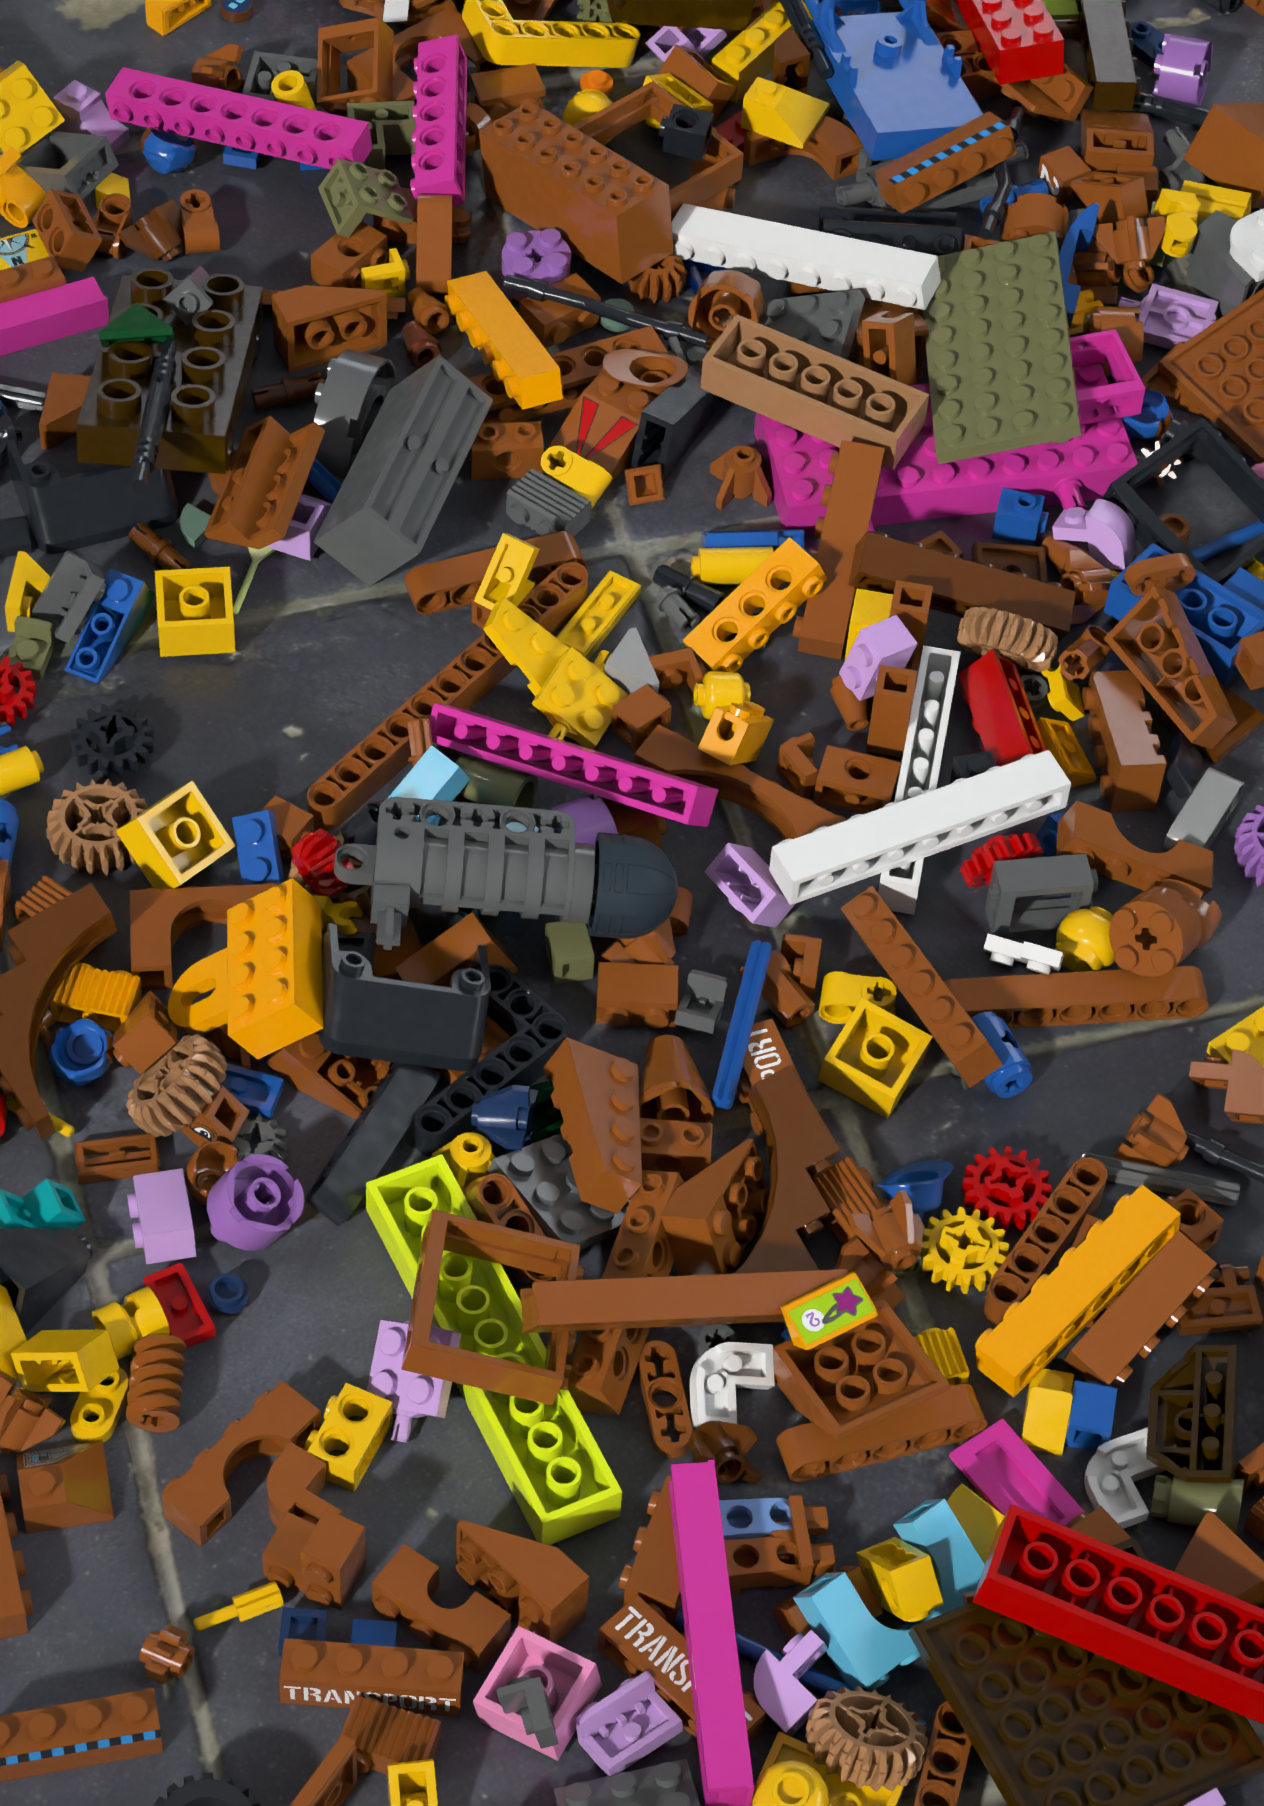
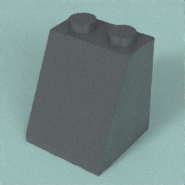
[1186,210,1264,319]

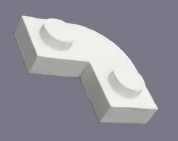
[1230,208,1264,282]
[983,934,1064,975]
[690,1342,775,1428]
[1084,1427,1165,1529]

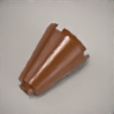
[639,1035,714,1123]

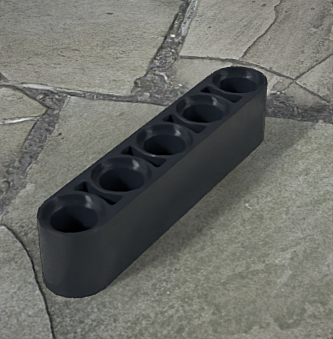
[305,1062,441,1226]

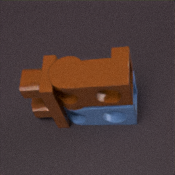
[719,1495,835,1596]

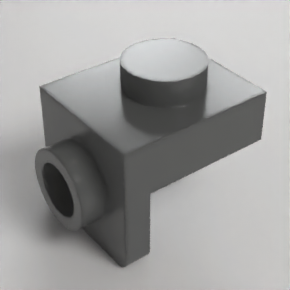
[674,969,728,1034]

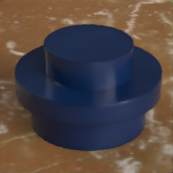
[207,1273,249,1315]

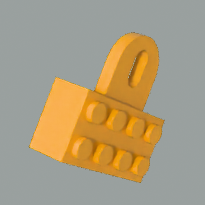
[168,878,324,1060]

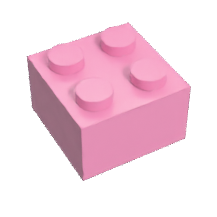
[473,1626,602,1761]

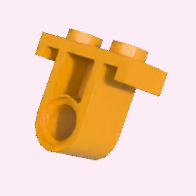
[0,147,47,228]

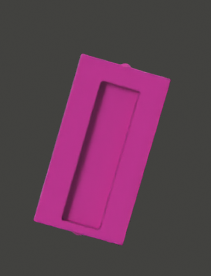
[949,1418,1085,1527]

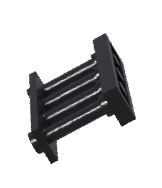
[818,206,963,256]

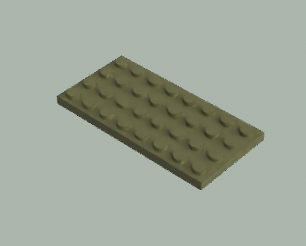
[923,232,1082,464]

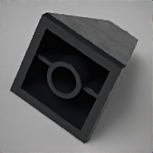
[0,1228,93,1335]

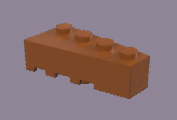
[1103,585,1238,749]
[1082,670,1167,813]
[543,1037,642,1214]

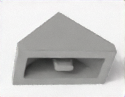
[604,627,659,696]

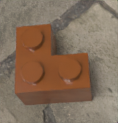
[262,1509,366,1611]

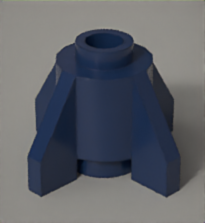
[471,1085,539,1151]

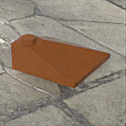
[773,1298,950,1441]

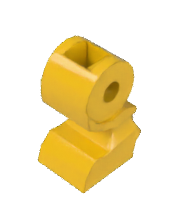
[1154,188,1201,258]

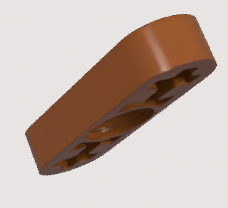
[637,1340,693,1458]

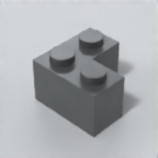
[242,51,318,108]

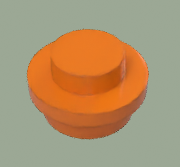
[580,70,613,97]

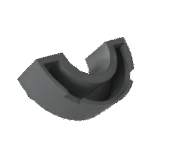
[314,349,396,478]

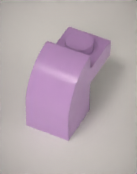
[646,26,728,63]
[1052,499,1137,570]
[754,1630,828,1737]

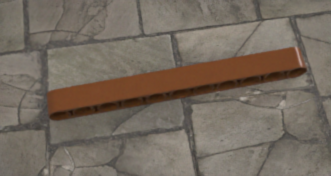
[307,562,588,831]

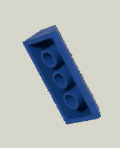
[1104,543,1264,686]

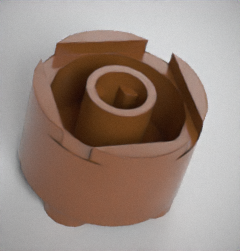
[1000,193,1069,253]
[688,270,765,348]
[1083,306,1144,377]
[1109,887,1201,977]

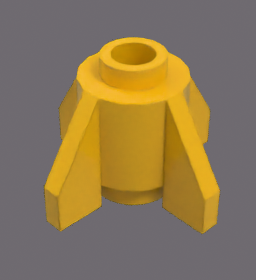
[431,1132,496,1189]

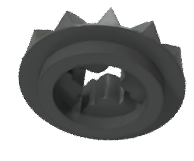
[230,1113,288,1162]

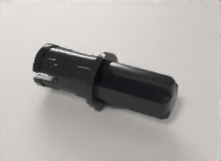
[653,565,725,613]

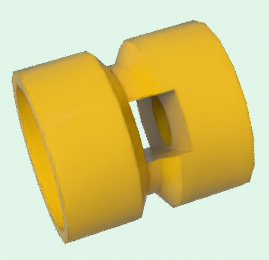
[92,1286,170,1361]

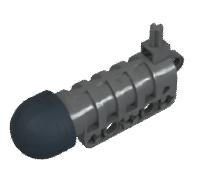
[333,797,678,950]

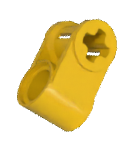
[541,445,613,508]
[818,971,897,1024]

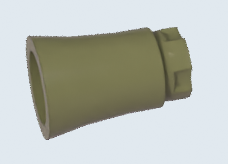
[456,755,538,808]
[1150,1475,1244,1535]

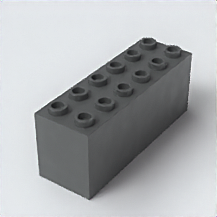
[313,355,493,586]

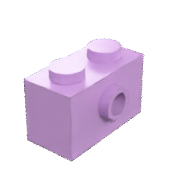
[839,615,918,701]
[705,843,796,928]
[127,1168,196,1264]

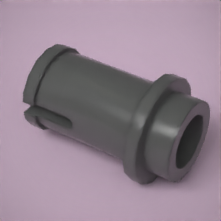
[655,585,700,632]

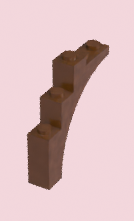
[0,883,117,1140]
[698,1065,840,1327]

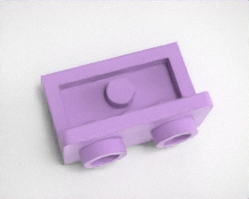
[575,1671,683,1776]

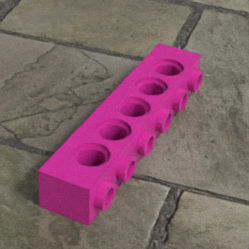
[410,34,467,206]

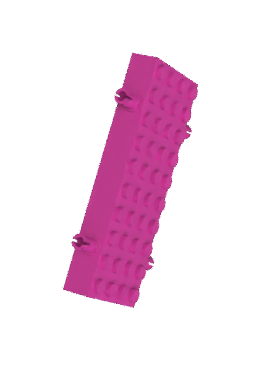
[754,364,1138,535]

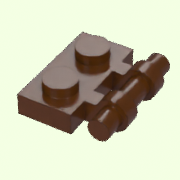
[1176,1262,1263,1336]

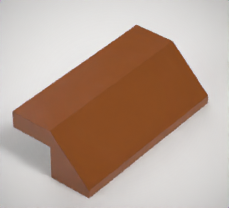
[204,416,325,550]

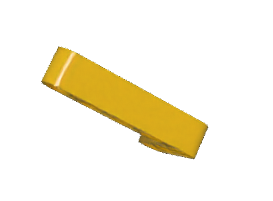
[461,0,641,68]

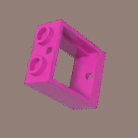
[1070,329,1145,425]

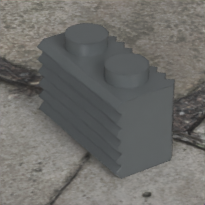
[506,468,591,537]

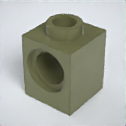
[544,920,594,985]

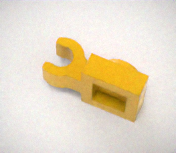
[1042,656,1085,722]
[312,895,363,935]

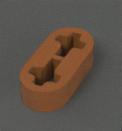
[1124,553,1196,596]

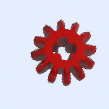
[291,828,354,897]

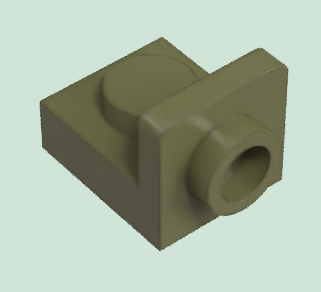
[7,616,55,680]

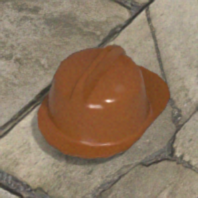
[602,349,688,398]

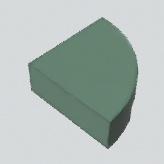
[180,503,211,549]

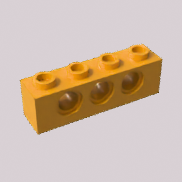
[683,537,827,672]

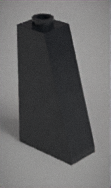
[630,360,723,483]

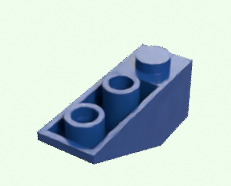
[65,568,156,685]

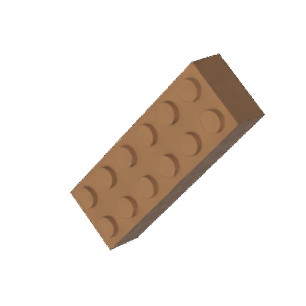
[700,314,929,470]

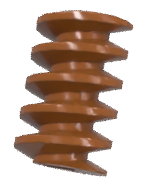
[126,1334,186,1433]

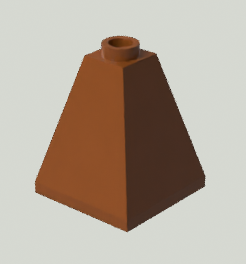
[1174,1510,1264,1608]

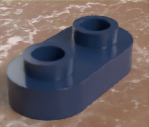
[1128,21,1164,69]

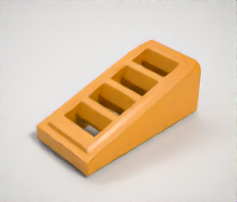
[145,0,212,36]

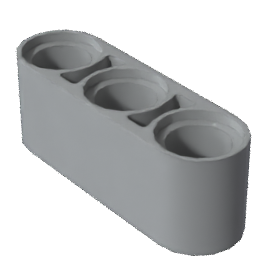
[1163,767,1245,851]

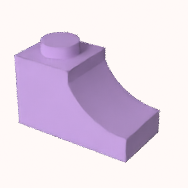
[53,80,130,152]

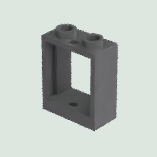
[16,131,119,200]
[985,854,1098,938]

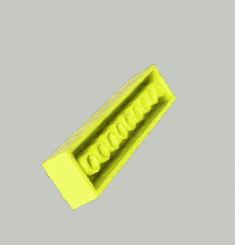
[366,1154,622,1545]

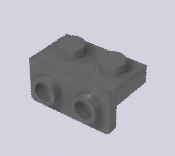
[32,551,106,644]

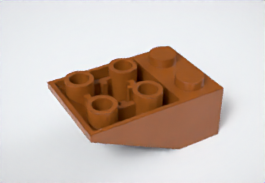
[1081,109,1154,174]
[266,1031,394,1120]
[660,1139,770,1276]
[456,1520,589,1644]

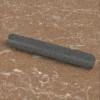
[1080,1152,1240,1206]

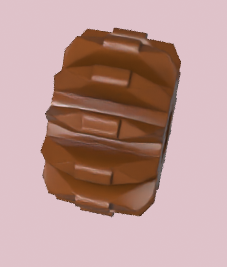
[628,253,686,304]

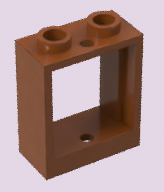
[316,17,394,117]

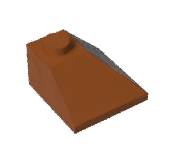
[16,1440,114,1534]

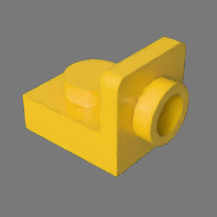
[361,248,410,297]

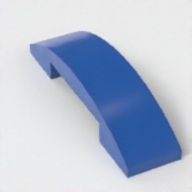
[1059,203,1100,328]

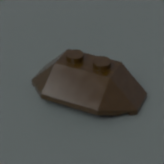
[1146,1345,1238,1483]

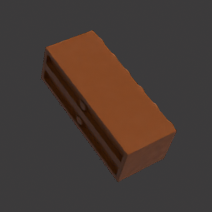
[479,101,673,284]

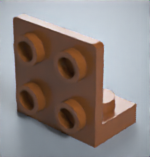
[993,63,1094,122]

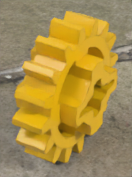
[920,1207,1009,1294]

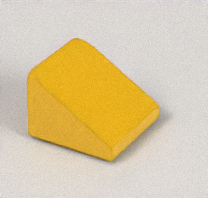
[95,172,131,208]

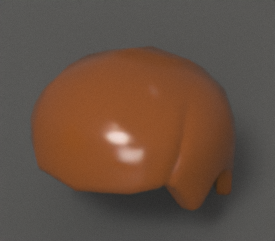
[184,1140,238,1207]

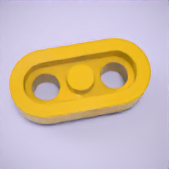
[70,1367,129,1443]

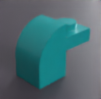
[0,1178,86,1231]

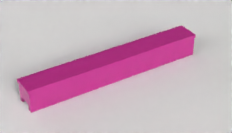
[0,276,109,356]
[668,1460,754,1806]

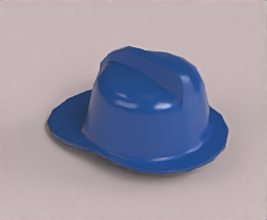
[876,1160,954,1219]

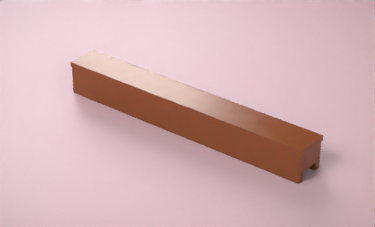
[520,1269,848,1333]

